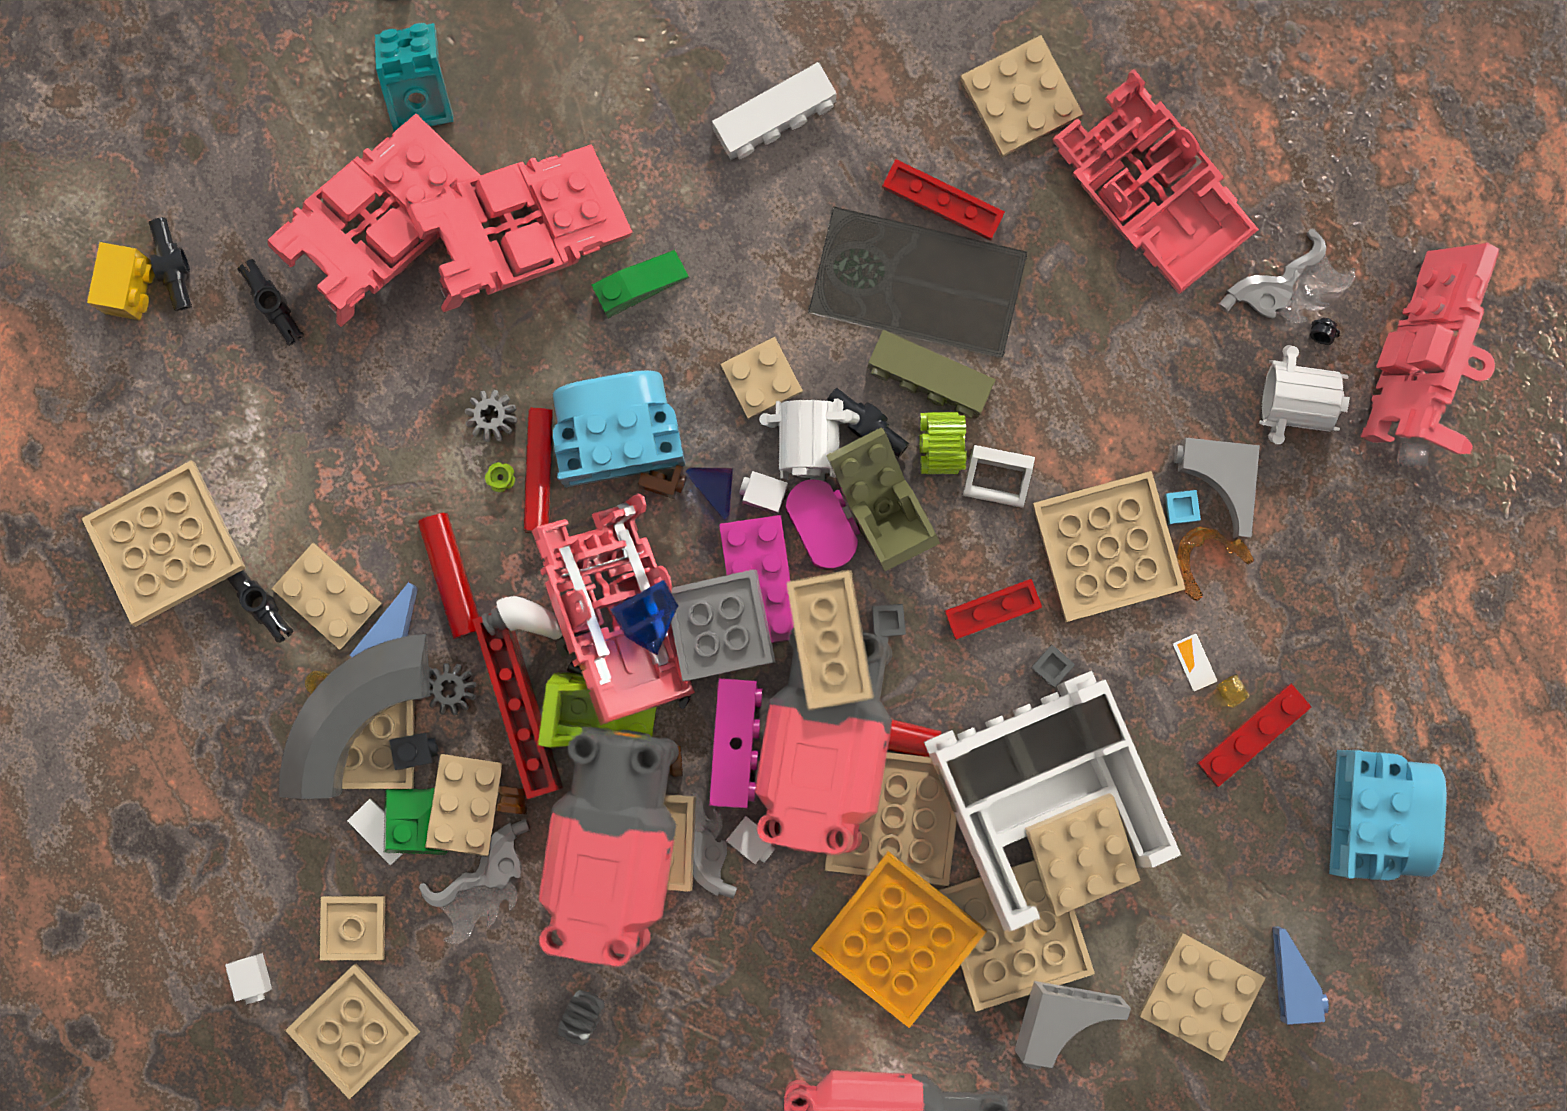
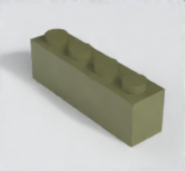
[867,330,996,418]

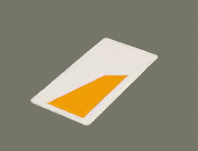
[1173,634,1217,691]

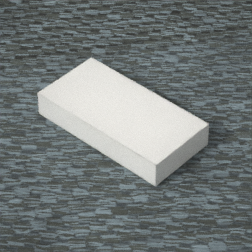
[347,799,404,865]

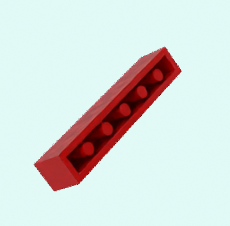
[472,613,563,799]

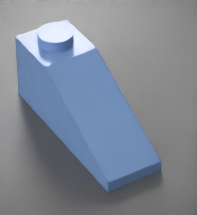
[349,582,418,657]
[1272,926,1329,1025]

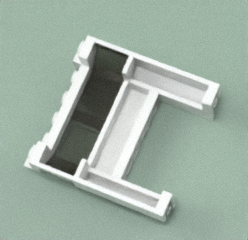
[924,671,1181,931]

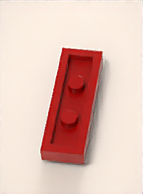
[944,579,1042,640]

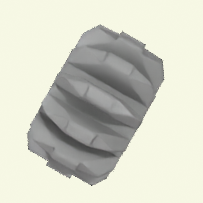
[465,390,518,442]

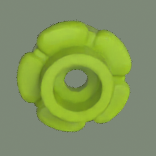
[485,462,515,493]

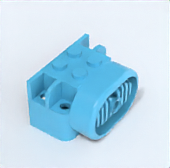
[553,371,686,488]
[1329,750,1447,880]

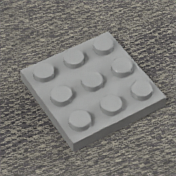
[666,570,775,681]

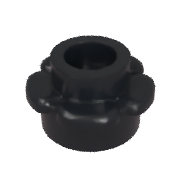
[1310,318,1340,345]

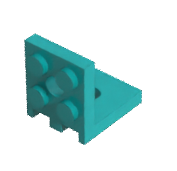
[375,23,454,132]

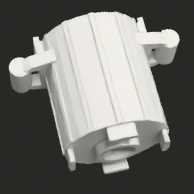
[1259,345,1350,444]
[759,399,860,481]

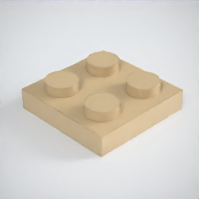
[720,337,803,420]
[320,896,386,960]

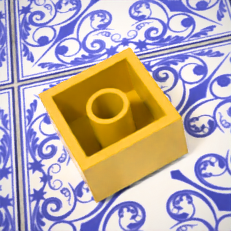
[87,242,154,321]

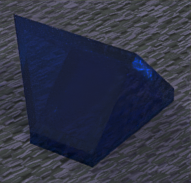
[686,467,734,522]
[610,580,679,655]

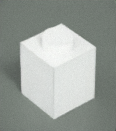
[739,471,788,515]
[726,816,776,864]
[225,953,272,1004]

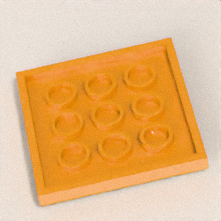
[811,851,987,1028]

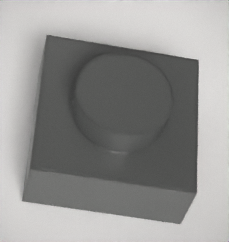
[872,604,906,637]
[1031,644,1075,688]

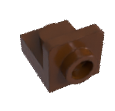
[638,465,687,499]

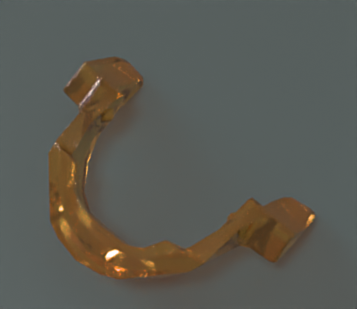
[1176,527,1254,601]

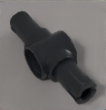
[148,217,192,311]
[237,259,304,346]
[826,388,909,458]
[227,570,293,643]

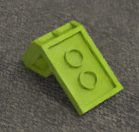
[538,672,657,747]

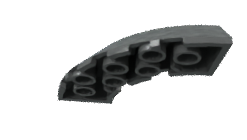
[279,634,430,799]

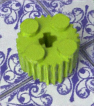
[919,412,966,474]

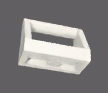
[963,445,1035,508]

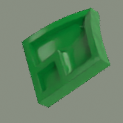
[383,788,448,855]

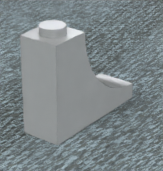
[1174,438,1260,540]
[1014,981,1131,1069]

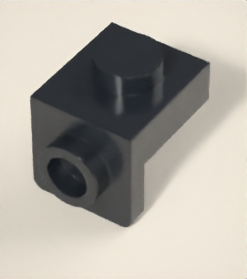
[389,732,439,770]

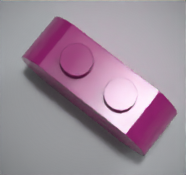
[786,479,860,570]

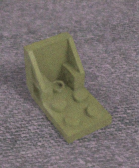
[826,427,940,572]

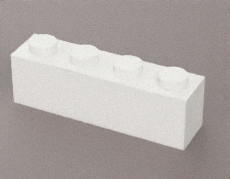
[712,62,837,160]

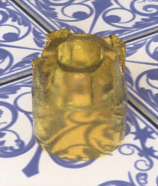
[305,671,329,694]
[1216,674,1250,707]

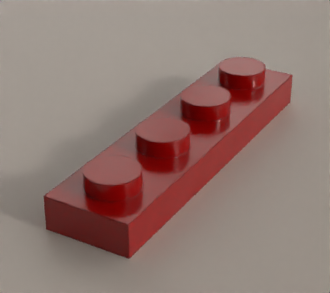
[882,159,1005,241]
[1196,683,1312,787]

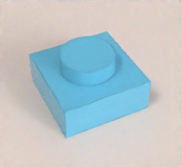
[1164,490,1201,525]

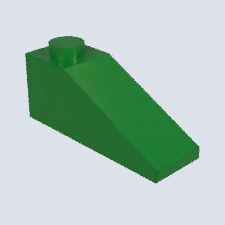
[591,250,689,318]

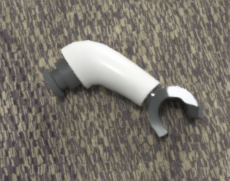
[482,596,590,657]

